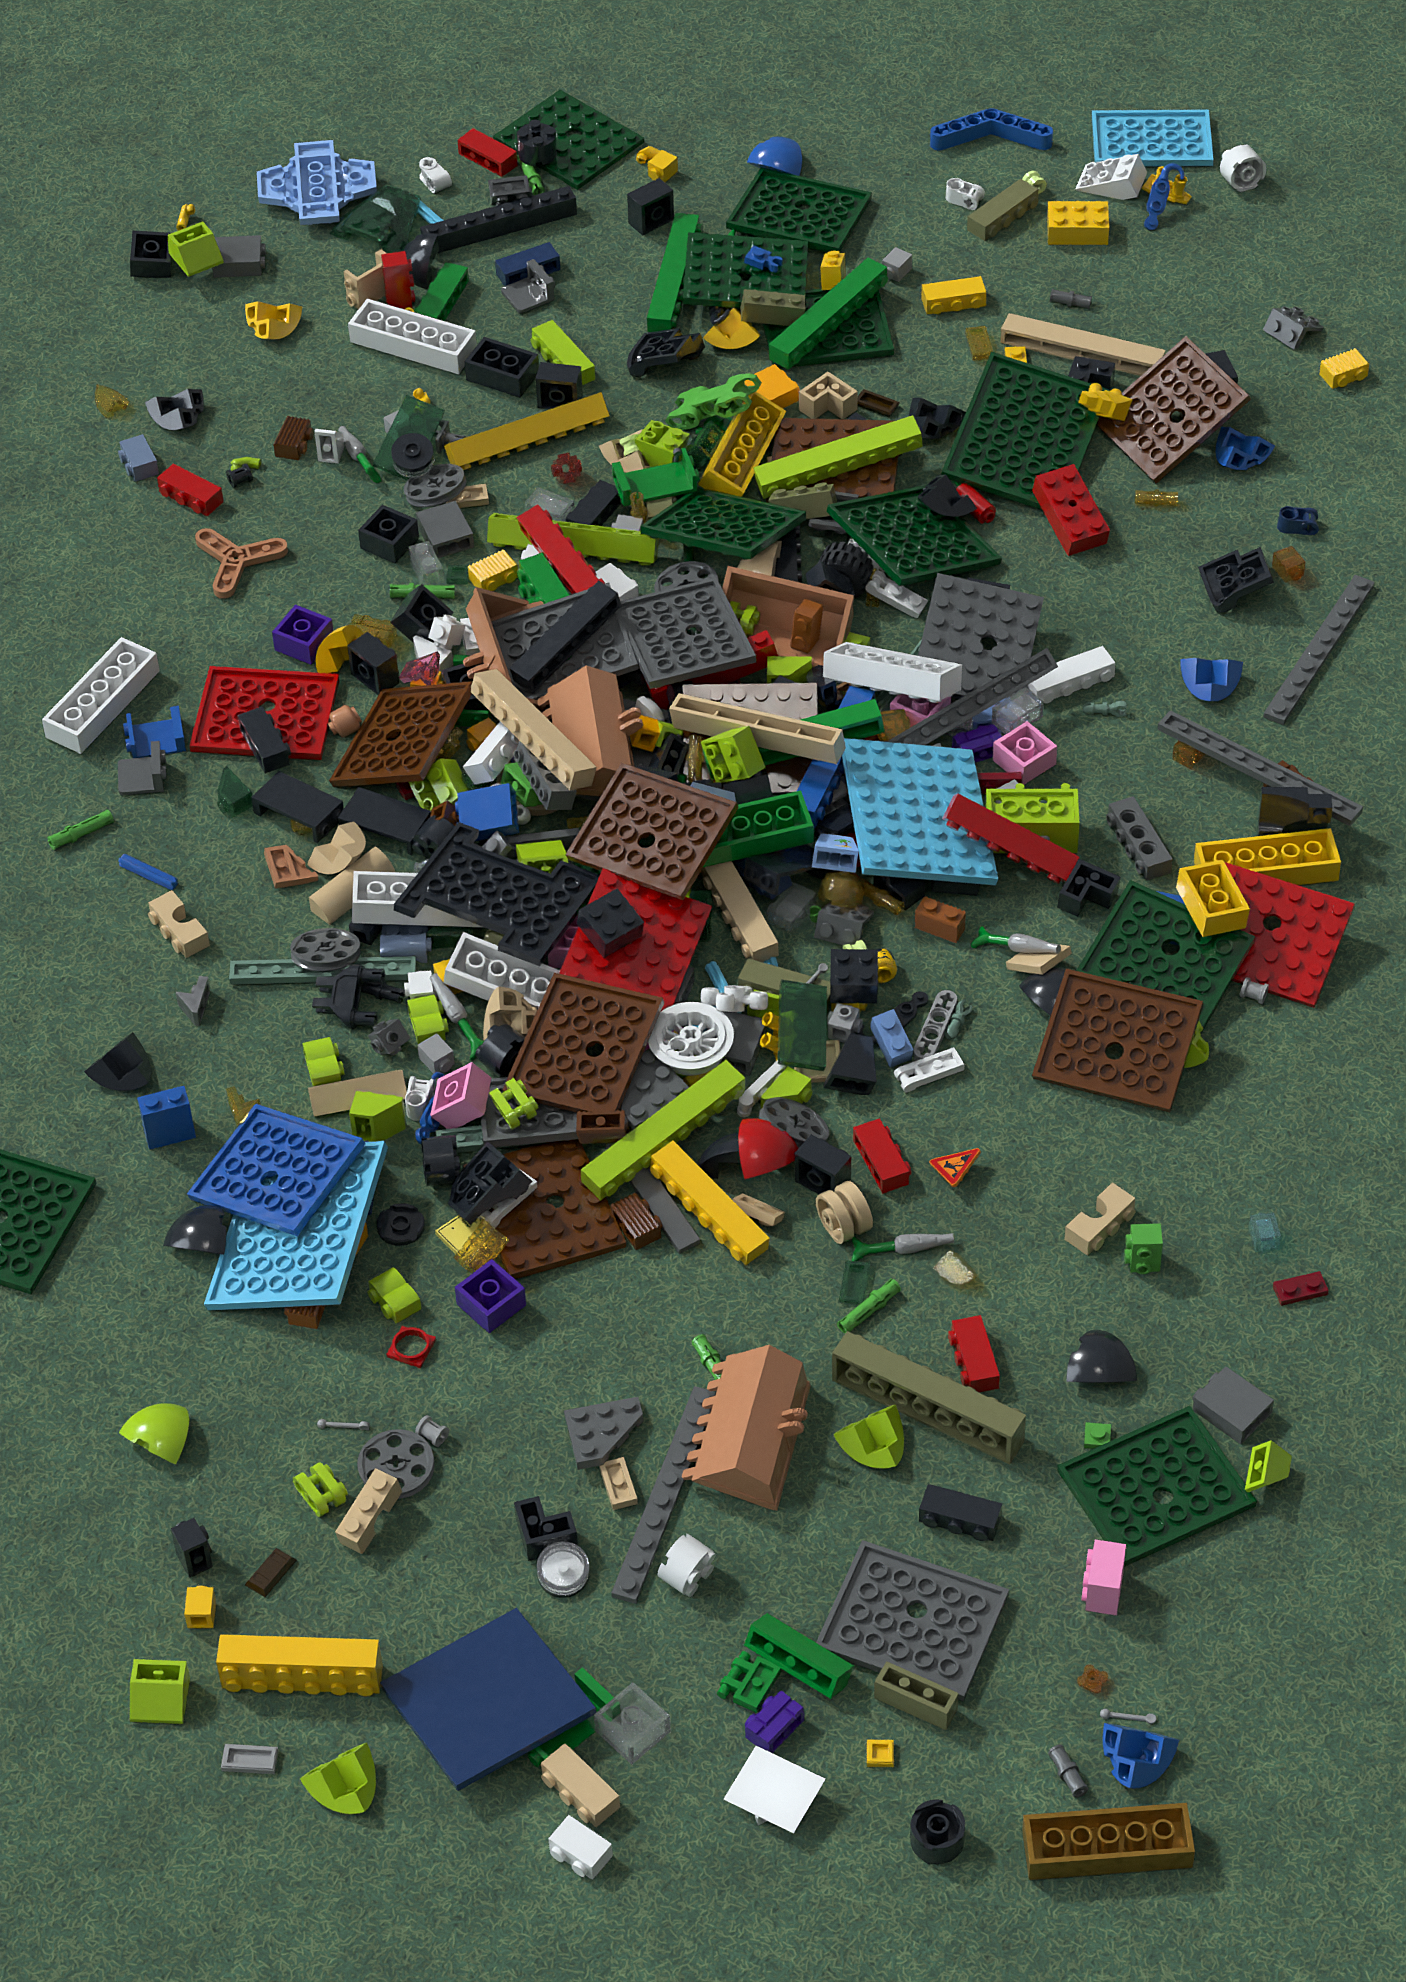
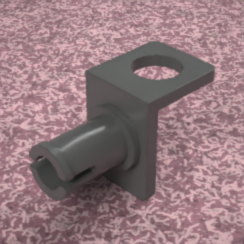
[426,417,466,454]

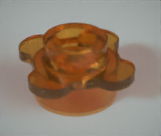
[1077,1665,1108,1693]

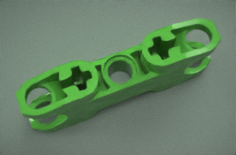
[665,373,762,430]

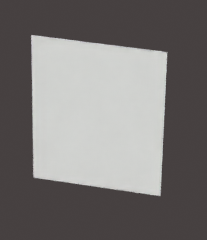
[724,1746,825,1833]

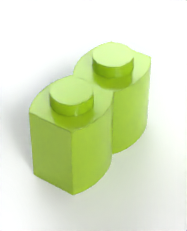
[407,994,449,1044]
[302,1037,345,1086]
[367,1267,421,1323]

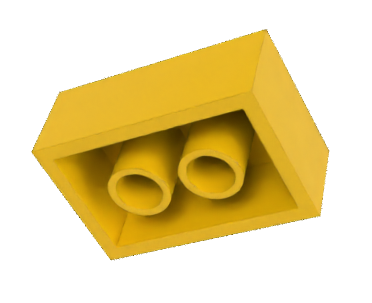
[1047,201,1109,245]
[1176,860,1250,937]

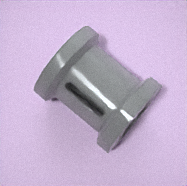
[1240,977,1269,1004]
[415,1415,449,1447]

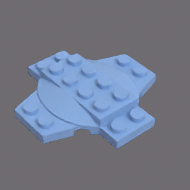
[257,140,377,225]

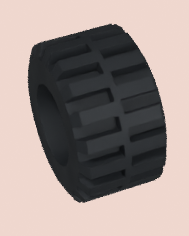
[818,542,874,598]

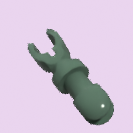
[1083,701,1126,717]
[944,999,973,1039]

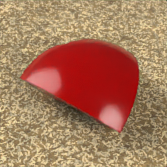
[738,1118,799,1179]

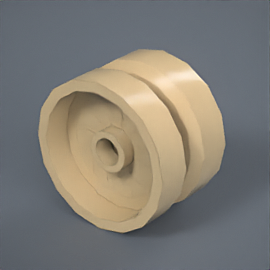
[816,1181,873,1244]

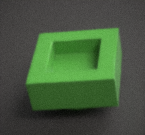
[1084,1422,1111,1449]

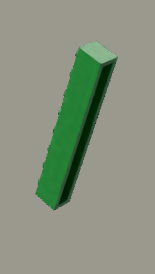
[647,213,703,332]
[769,258,888,370]
[702,699,885,780]

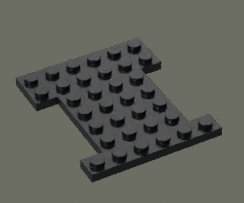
[394,822,600,967]

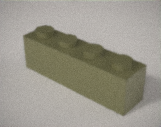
[967,179,1039,241]
[738,958,831,1017]

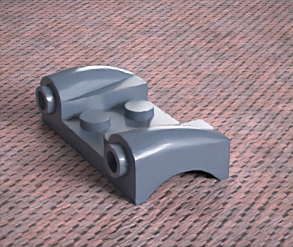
[380,924,432,963]

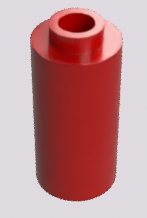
[956,483,996,524]

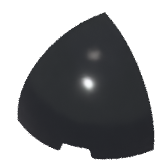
[403,233,439,289]
[145,389,204,430]
[909,398,966,439]
[918,474,977,516]
[807,665,846,711]
[1019,967,1071,1016]
[84,1032,151,1091]
[697,1132,741,1179]
[163,1205,226,1255]
[1067,1329,1137,1382]

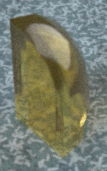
[95,384,129,418]
[933,1250,977,1285]

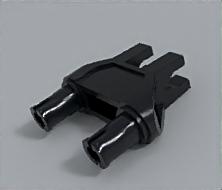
[312,964,385,1029]

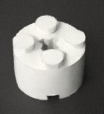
[1220,145,1266,192]
[658,1534,716,1597]

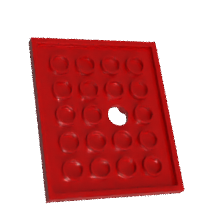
[189,666,340,760]
[1224,862,1355,1007]
[557,868,712,1011]

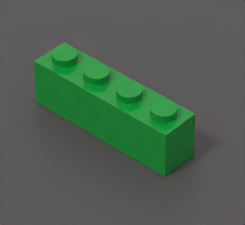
[414,262,469,321]
[744,1613,854,1699]

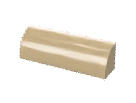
[309,846,395,925]
[308,1070,407,1116]

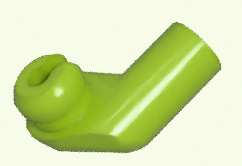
[230,457,261,471]

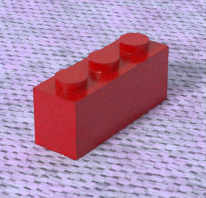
[457,128,518,177]
[381,251,415,310]
[157,463,224,516]
[853,1118,911,1194]
[948,1315,1000,1393]

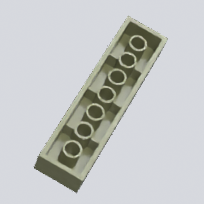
[832,1331,1026,1464]

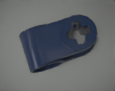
[1277,506,1319,535]

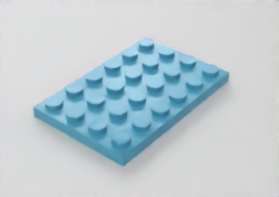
[1092,110,1213,166]

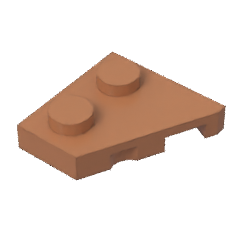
[264,845,318,888]

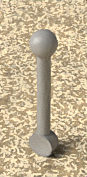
[795,963,828,997]
[317,1419,370,1430]
[1100,1709,1156,1724]

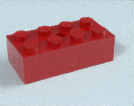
[1032,464,1110,556]

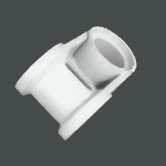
[419,157,452,193]
[945,178,985,210]
[405,1076,436,1121]

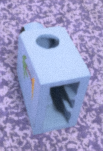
[812,834,859,873]

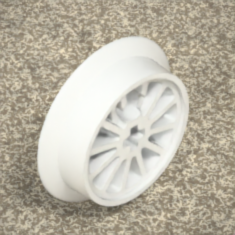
[648,1002,734,1075]

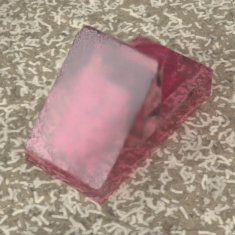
[399,651,440,685]

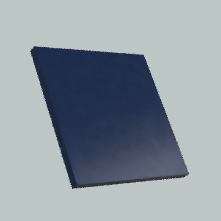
[380,1608,597,1791]

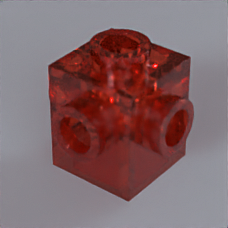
[551,452,582,484]

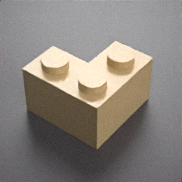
[799,372,858,419]

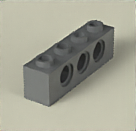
[514,741,577,810]
[1106,796,1172,881]

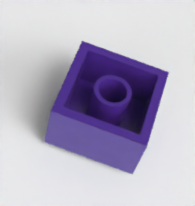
[272,605,334,665]
[455,1259,526,1333]

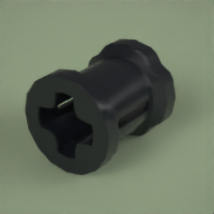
[226,463,253,488]

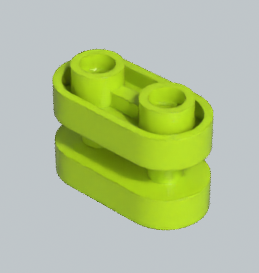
[730,601,760,638]
[489,1078,539,1130]
[293,1462,348,1517]

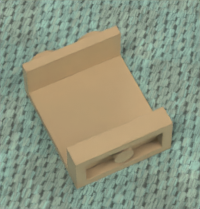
[344,249,387,309]

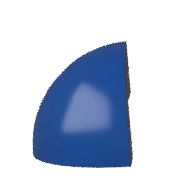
[747,136,802,176]
[1216,427,1275,470]
[1181,658,1243,701]
[1103,1723,1179,1789]

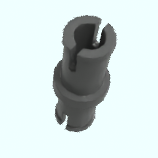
[1050,289,1092,309]
[1048,1745,1088,1798]

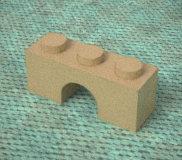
[148,890,210,958]
[1065,1183,1135,1256]
[335,1468,402,1554]

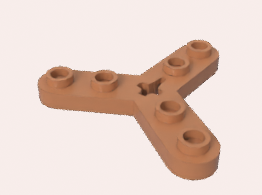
[195,528,288,598]

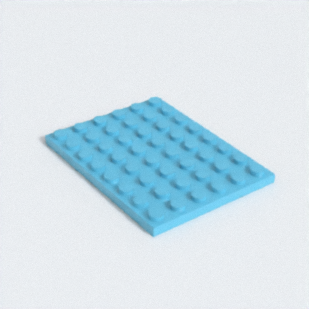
[842,738,998,885]
[204,1141,388,1310]

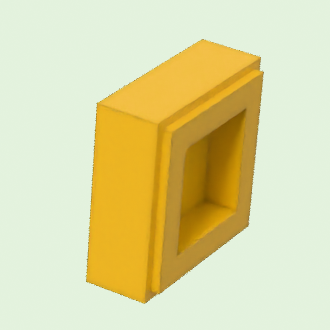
[867,1740,894,1767]

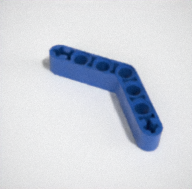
[930,108,1053,151]

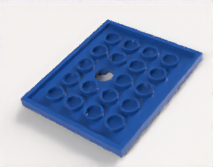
[187,1104,366,1236]

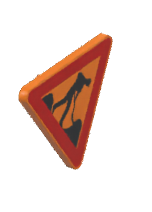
[929,1148,981,1187]

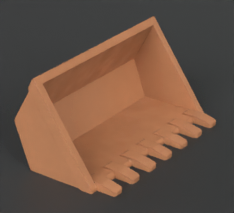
[722,566,854,667]
[463,587,546,713]
[538,666,643,796]
[682,1345,811,1511]

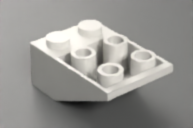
[1076,154,1147,200]

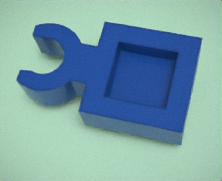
[744,246,783,272]

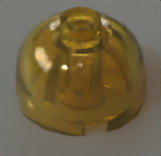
[818,870,864,908]

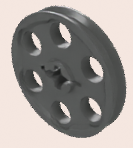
[404,464,467,507]
[654,561,719,592]
[290,928,361,971]
[759,1097,829,1148]
[357,1429,435,1499]

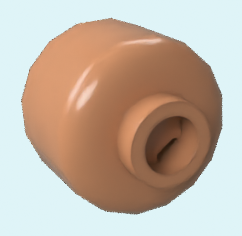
[328,705,362,737]

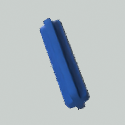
[119,854,178,890]

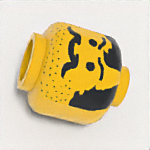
[878,949,897,983]

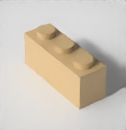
[541,1744,620,1827]

